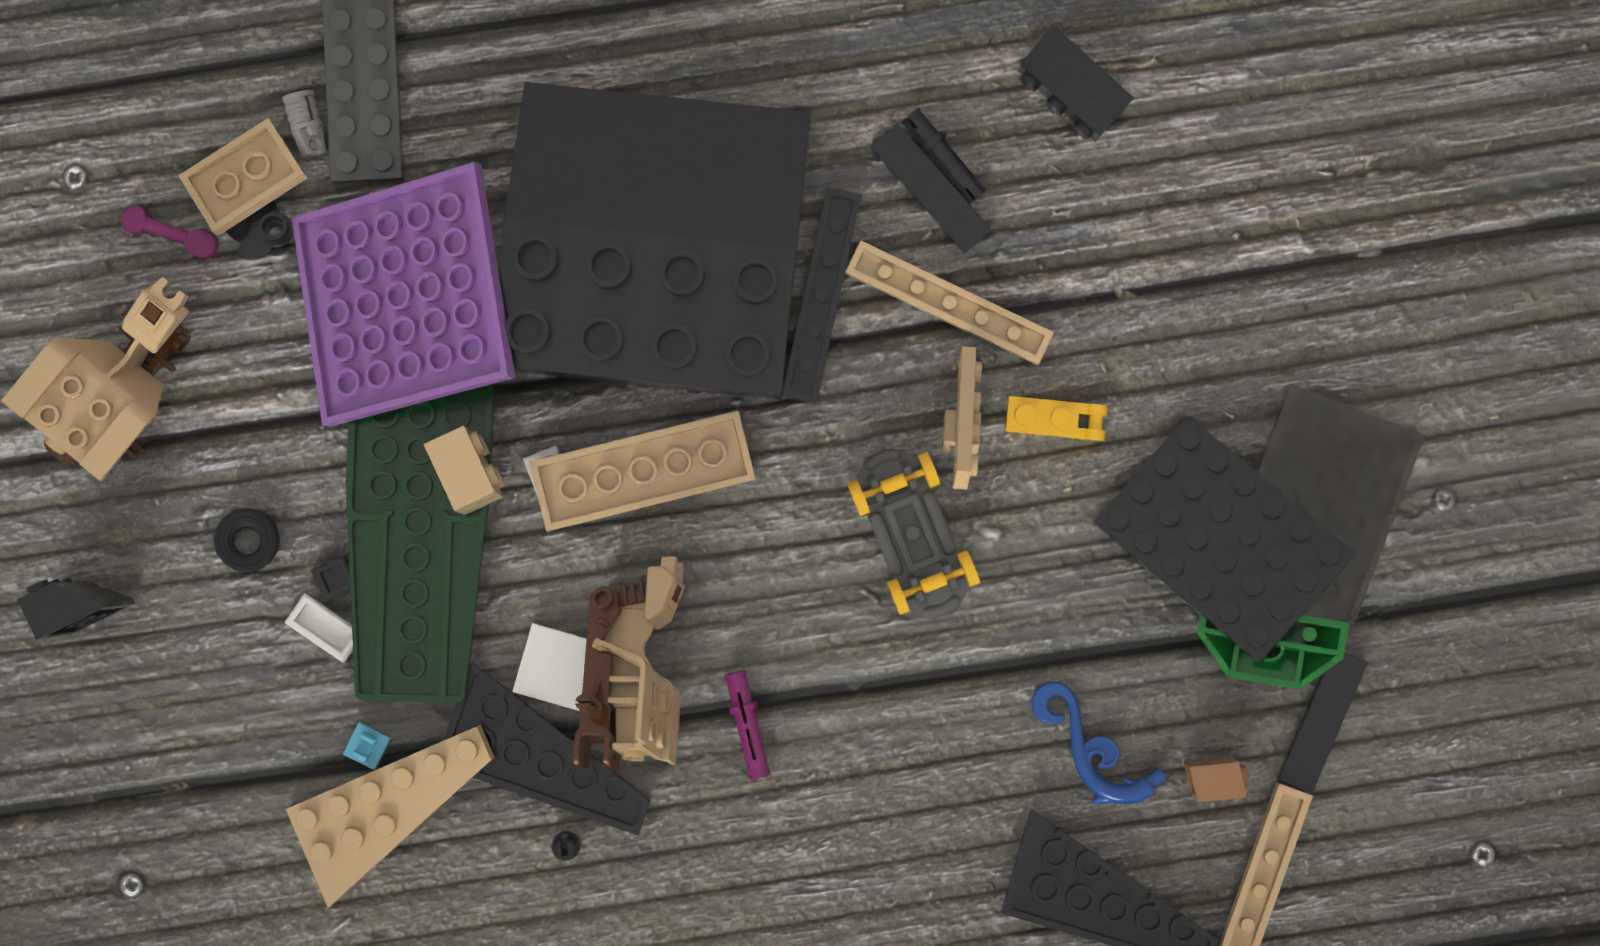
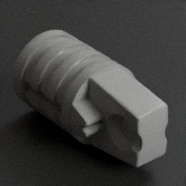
[282,90,326,158]

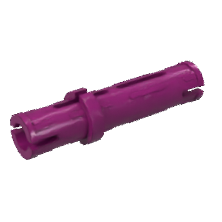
[724,670,771,780]

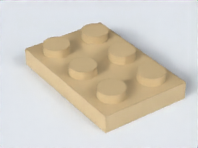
[178,118,308,236]

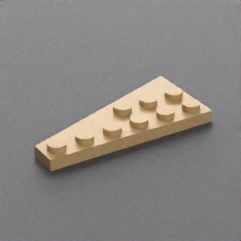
[286,724,495,908]

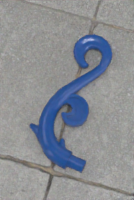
[1032,682,1167,804]

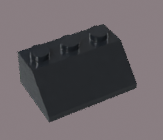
[1017,25,1134,142]
[17,578,135,640]

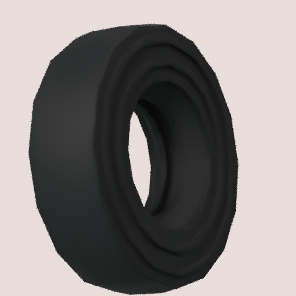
[214,508,280,572]

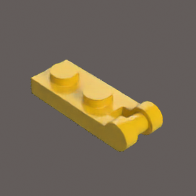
[1005,396,1108,441]

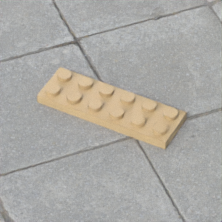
[529,411,756,532]

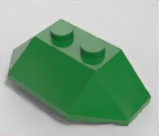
[1197,614,1349,690]

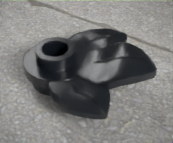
[226,200,293,260]

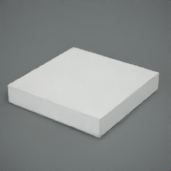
[512,623,587,711]

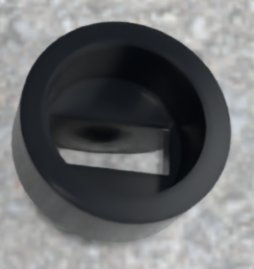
[551,831,581,861]

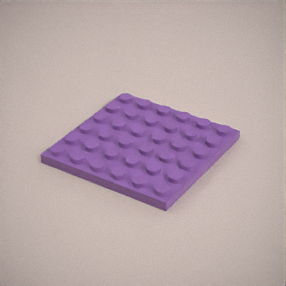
[292,162,515,427]

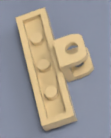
[941,346,982,490]

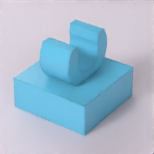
[343,721,393,770]

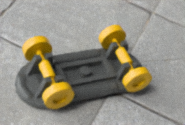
[847,449,980,618]

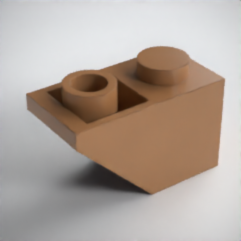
[1184,754,1250,802]

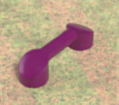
[121,205,219,259]

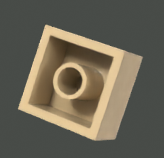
[423,425,505,515]

